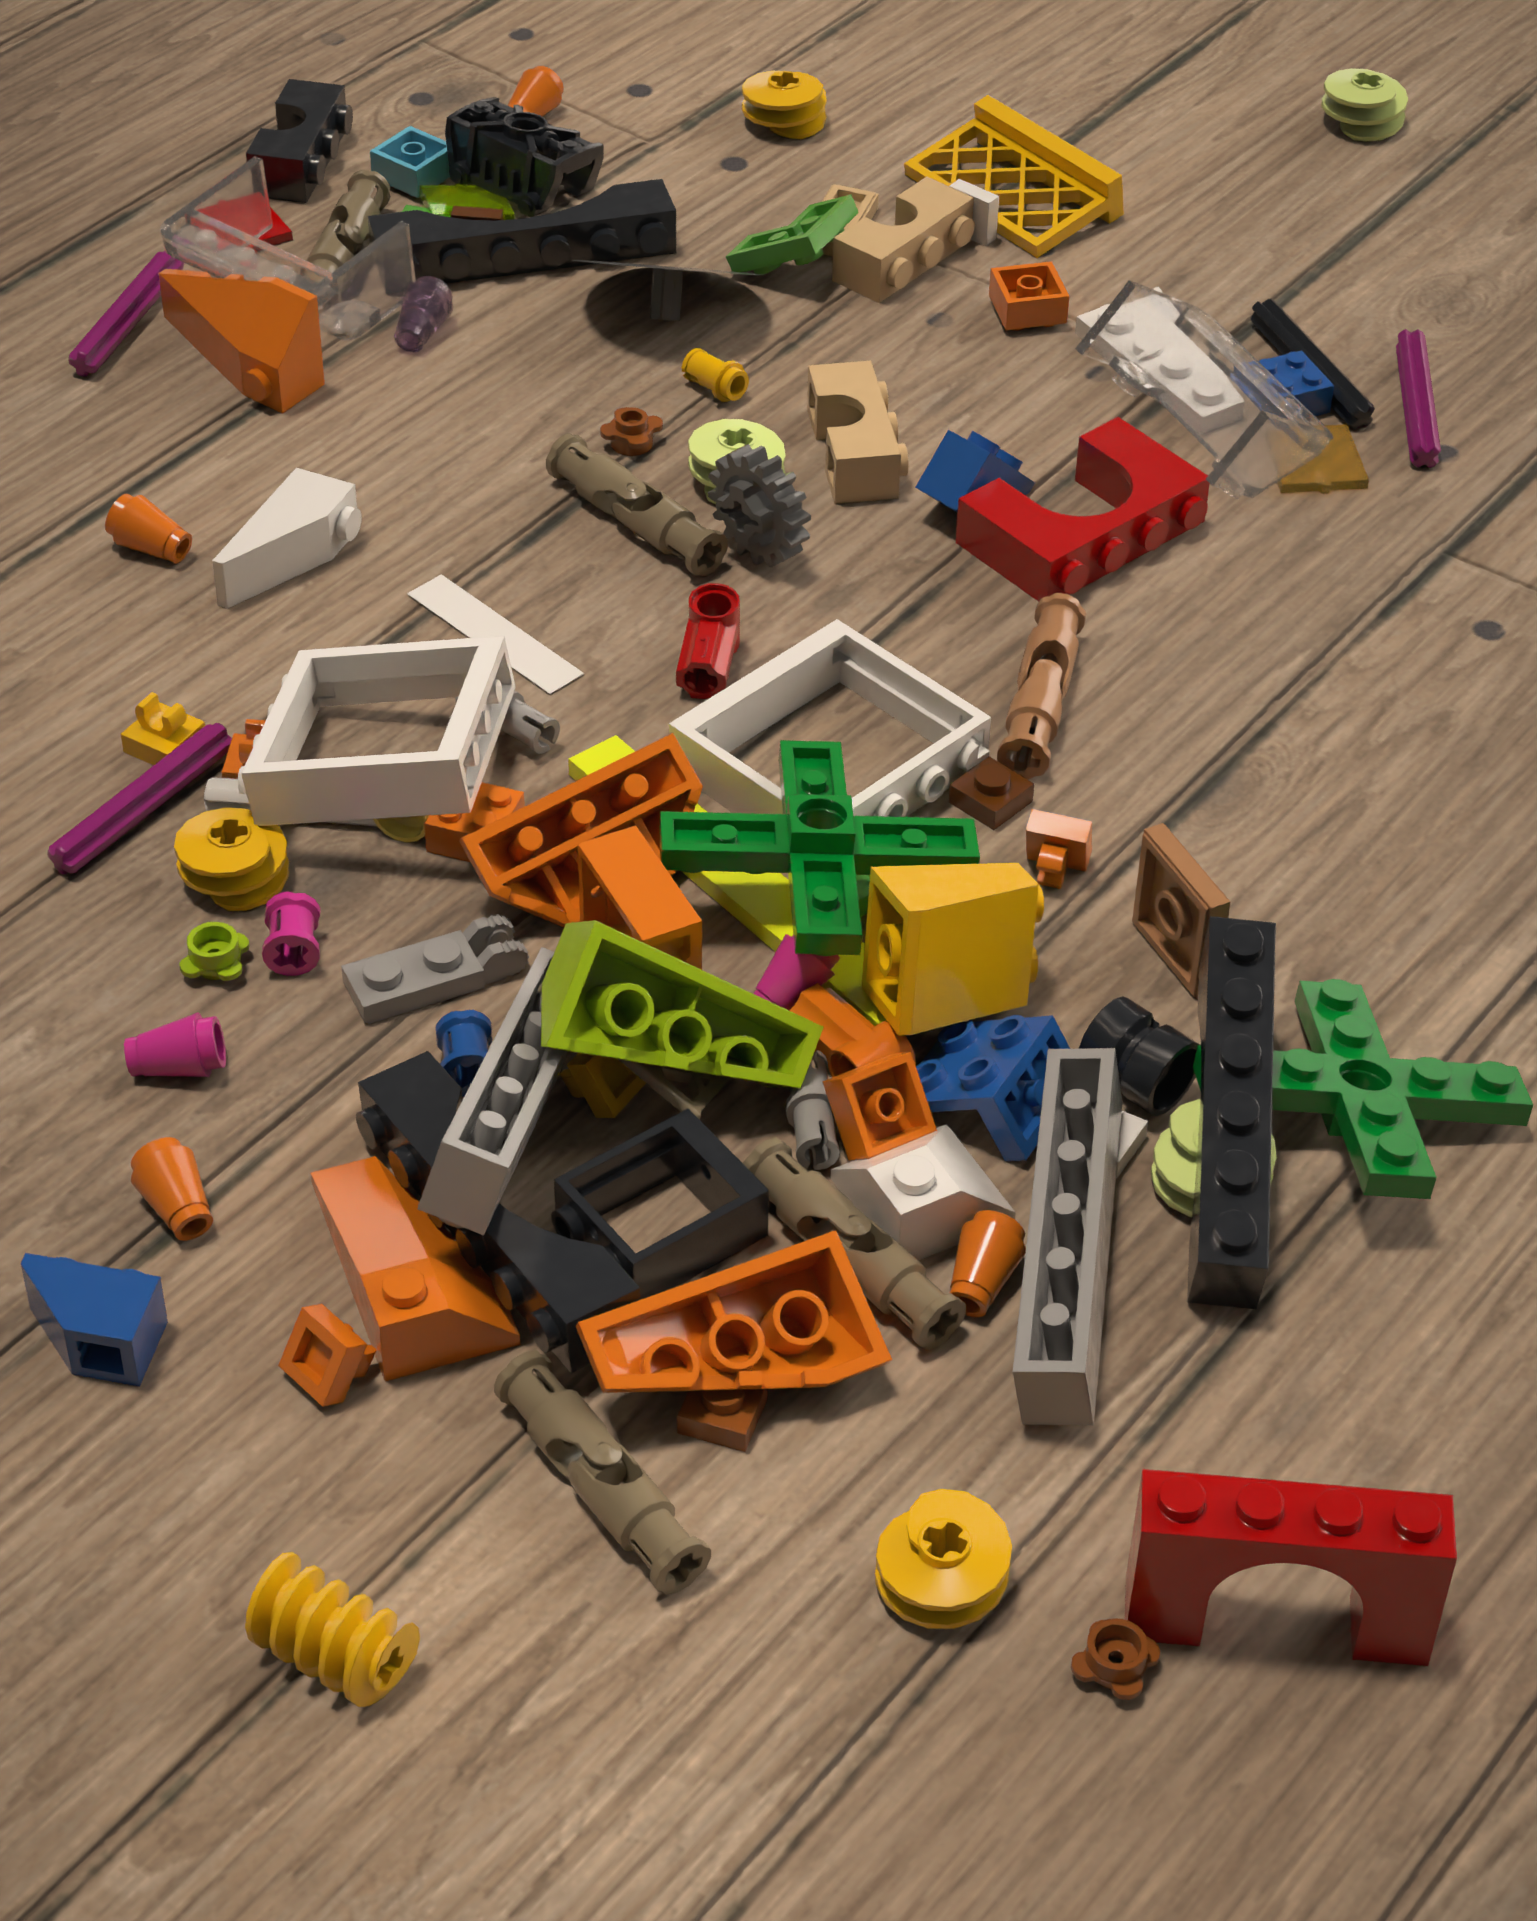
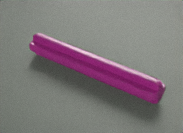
[68,248,184,377]
[1396,329,1441,468]
[47,723,232,874]

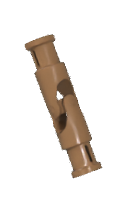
[997,593,1086,779]

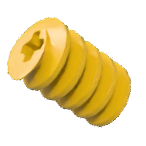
[245,1552,420,1707]

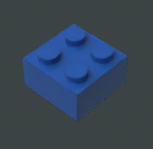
[1241,350,1334,427]

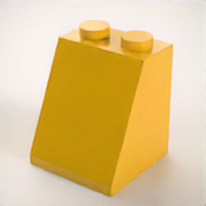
[862,863,1044,1035]

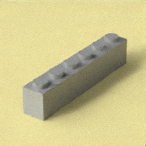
[417,947,570,1235]
[1012,1048,1122,1425]

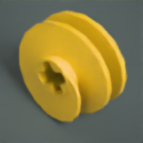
[741,71,827,139]
[174,807,289,911]
[875,1489,1012,1629]

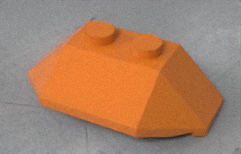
[459,733,703,927]

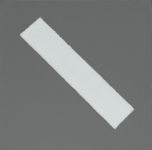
[407,574,584,694]

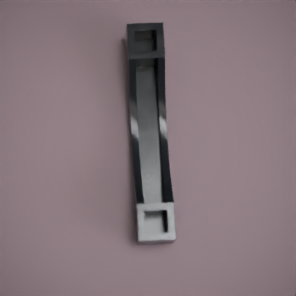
[368,179,676,292]
[1187,916,1276,1309]
[356,1051,641,1373]

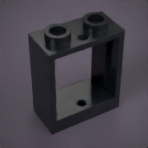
[551,1108,769,1299]

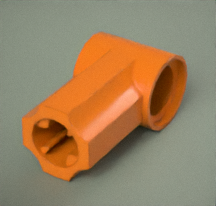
[789,983,916,1077]

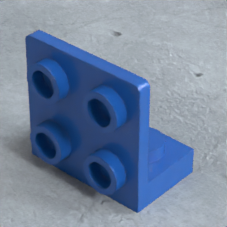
[916,1015,1070,1161]

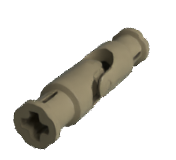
[293,170,391,316]
[546,433,728,577]
[743,1137,966,1350]
[494,1350,711,1595]

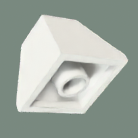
[831,1124,1016,1261]

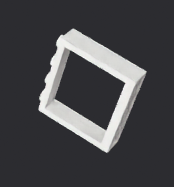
[669,619,991,817]
[238,636,516,826]

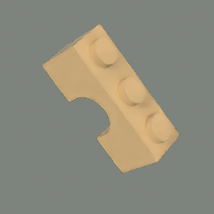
[832,177,975,303]
[807,360,909,504]

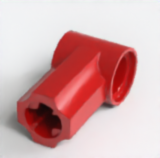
[676,583,740,700]

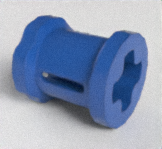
[435,1010,493,1097]

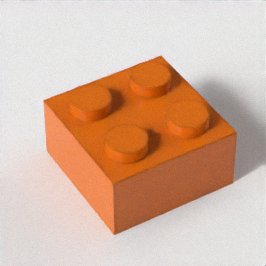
[989,261,1070,331]
[424,782,525,862]
[822,1052,937,1160]

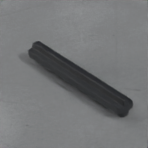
[1251,299,1375,429]

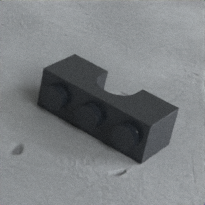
[246,79,353,203]

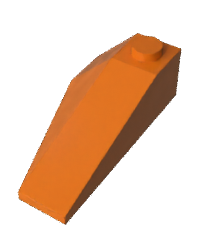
[158,269,325,414]
[310,1156,521,1382]
[576,1230,892,1393]

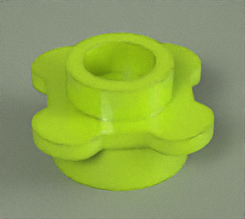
[179,922,249,981]

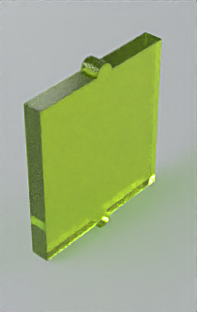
[419,184,515,220]

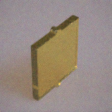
[1260,424,1369,494]

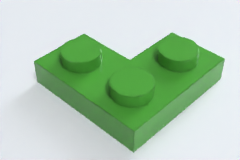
[726,194,859,275]

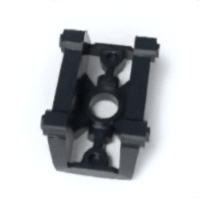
[445,97,604,217]

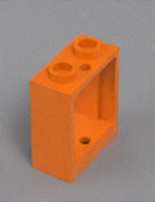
[578,825,702,970]

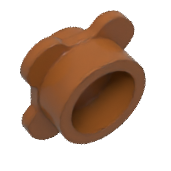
[600,407,663,456]
[1071,1618,1160,1700]

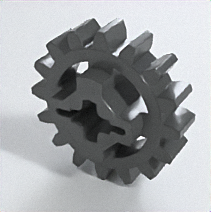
[708,444,811,567]

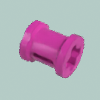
[262,892,320,976]

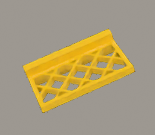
[904,95,1124,258]

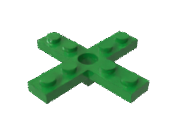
[659,740,980,956]
[1193,979,1533,1199]

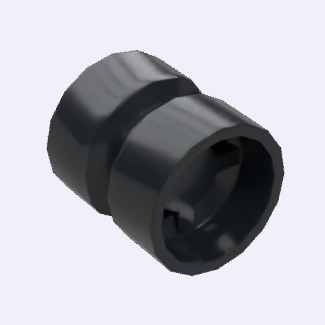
[1078,996,1201,1116]

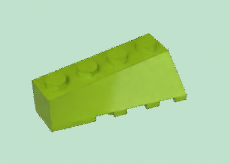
[541,920,824,1088]

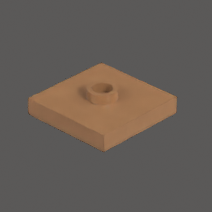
[1132,823,1231,1000]

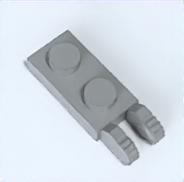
[341,914,530,1024]

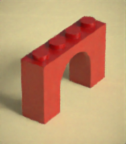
[955,417,1211,602]
[1125,1469,1457,1666]

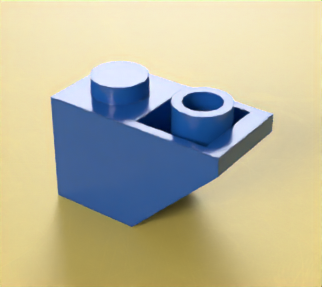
[915,430,1035,513]
[21,1253,168,1387]

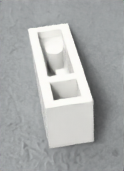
[212,468,361,609]

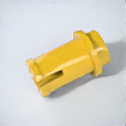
[681,348,749,402]

